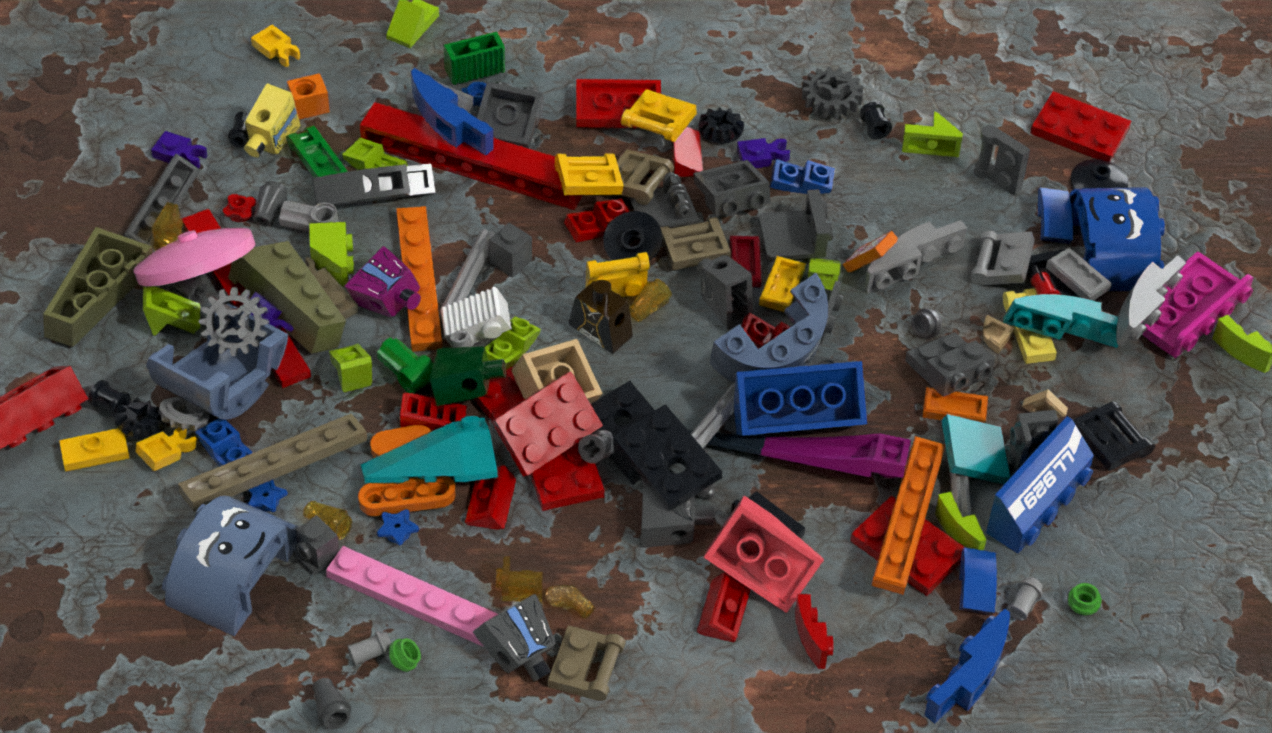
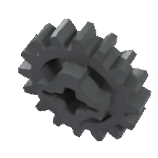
[801,66,863,119]

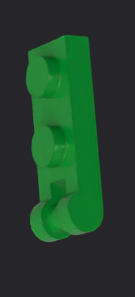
[286,125,348,178]

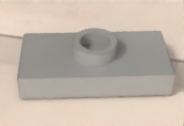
[1046,247,1112,301]

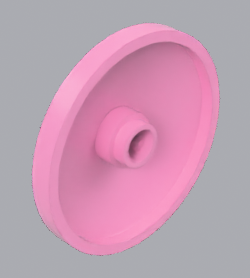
[133,228,256,286]

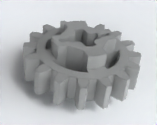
[199,287,269,356]

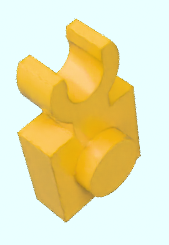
[251,24,300,67]
[135,427,197,471]

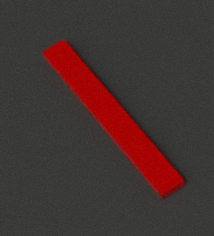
[181,208,311,388]

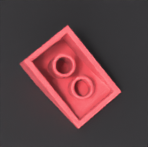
[704,496,824,613]

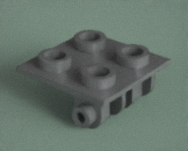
[628,172,699,227]

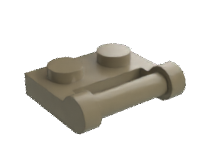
[617,149,674,205]
[660,217,731,270]
[548,625,626,701]

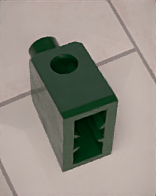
[430,346,507,406]

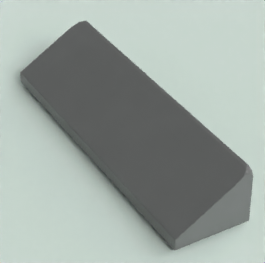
[122,154,200,248]

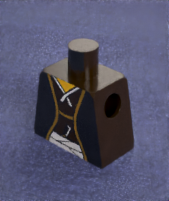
[569,280,633,354]

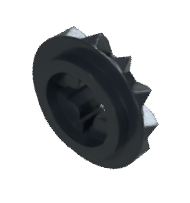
[698,106,744,144]
[114,397,165,440]

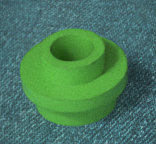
[1068,583,1102,615]
[389,638,421,672]

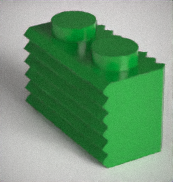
[443,32,505,85]

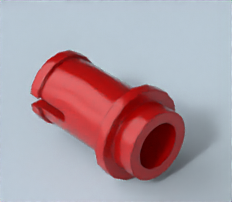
[1030,272,1061,295]

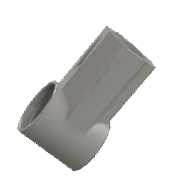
[279,201,339,232]

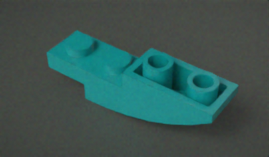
[1003,294,1119,348]

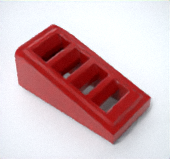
[400,393,467,431]

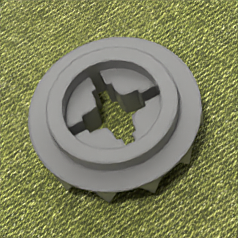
[158,397,210,431]

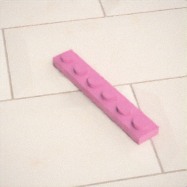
[326,546,498,647]

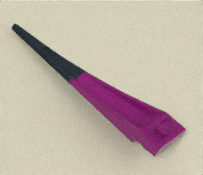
[687,429,911,478]

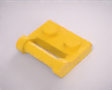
[621,89,697,142]
[555,153,624,195]
[585,252,650,297]

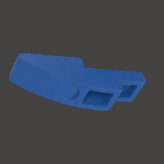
[411,68,493,155]
[924,609,1010,724]

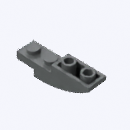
[312,164,436,206]

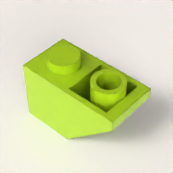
[309,222,354,287]

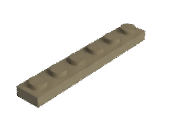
[178,413,367,512]

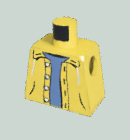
[244,83,301,158]

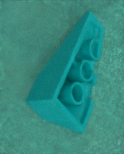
[361,416,498,483]

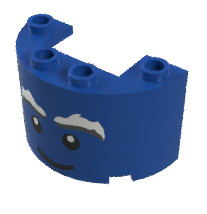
[1069,187,1165,291]

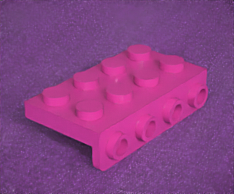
[1142,251,1254,358]

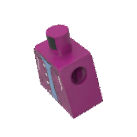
[344,246,421,317]

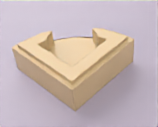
[982,315,1014,354]
[1022,389,1068,418]

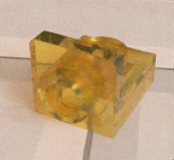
[152,202,183,248]
[496,556,543,602]

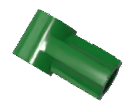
[377,337,434,394]

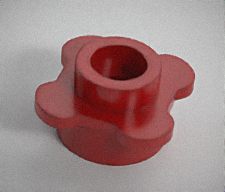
[223,194,256,222]

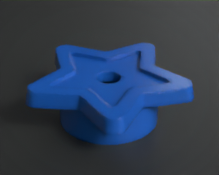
[461,82,486,107]
[247,480,288,512]
[377,509,419,545]

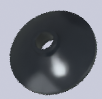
[1070,159,1128,189]
[603,211,663,261]

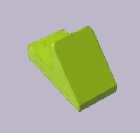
[386,0,439,48]
[902,112,963,157]
[808,258,841,290]
[143,286,200,336]
[329,344,372,392]

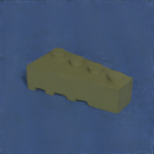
[43,227,153,347]
[228,241,346,354]

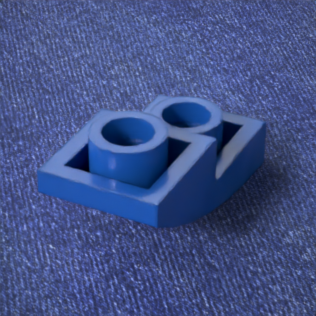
[770,159,835,194]
[1038,187,1073,244]
[195,418,253,467]
[959,547,997,615]

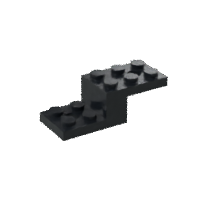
[591,381,722,511]

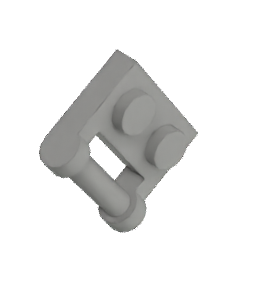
[970,231,1035,285]

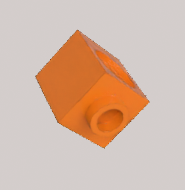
[287,73,330,120]

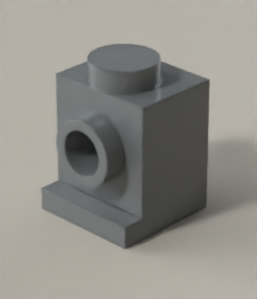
[293,515,339,576]

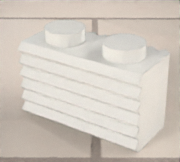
[441,287,512,347]

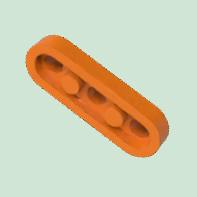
[358,476,456,516]

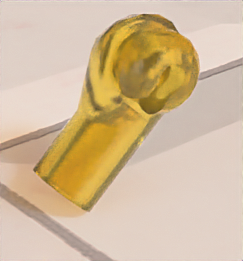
[545,585,595,618]

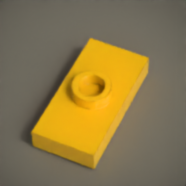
[759,256,806,312]
[59,428,130,472]

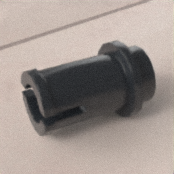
[228,112,250,148]

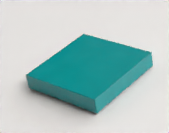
[941,414,1010,484]

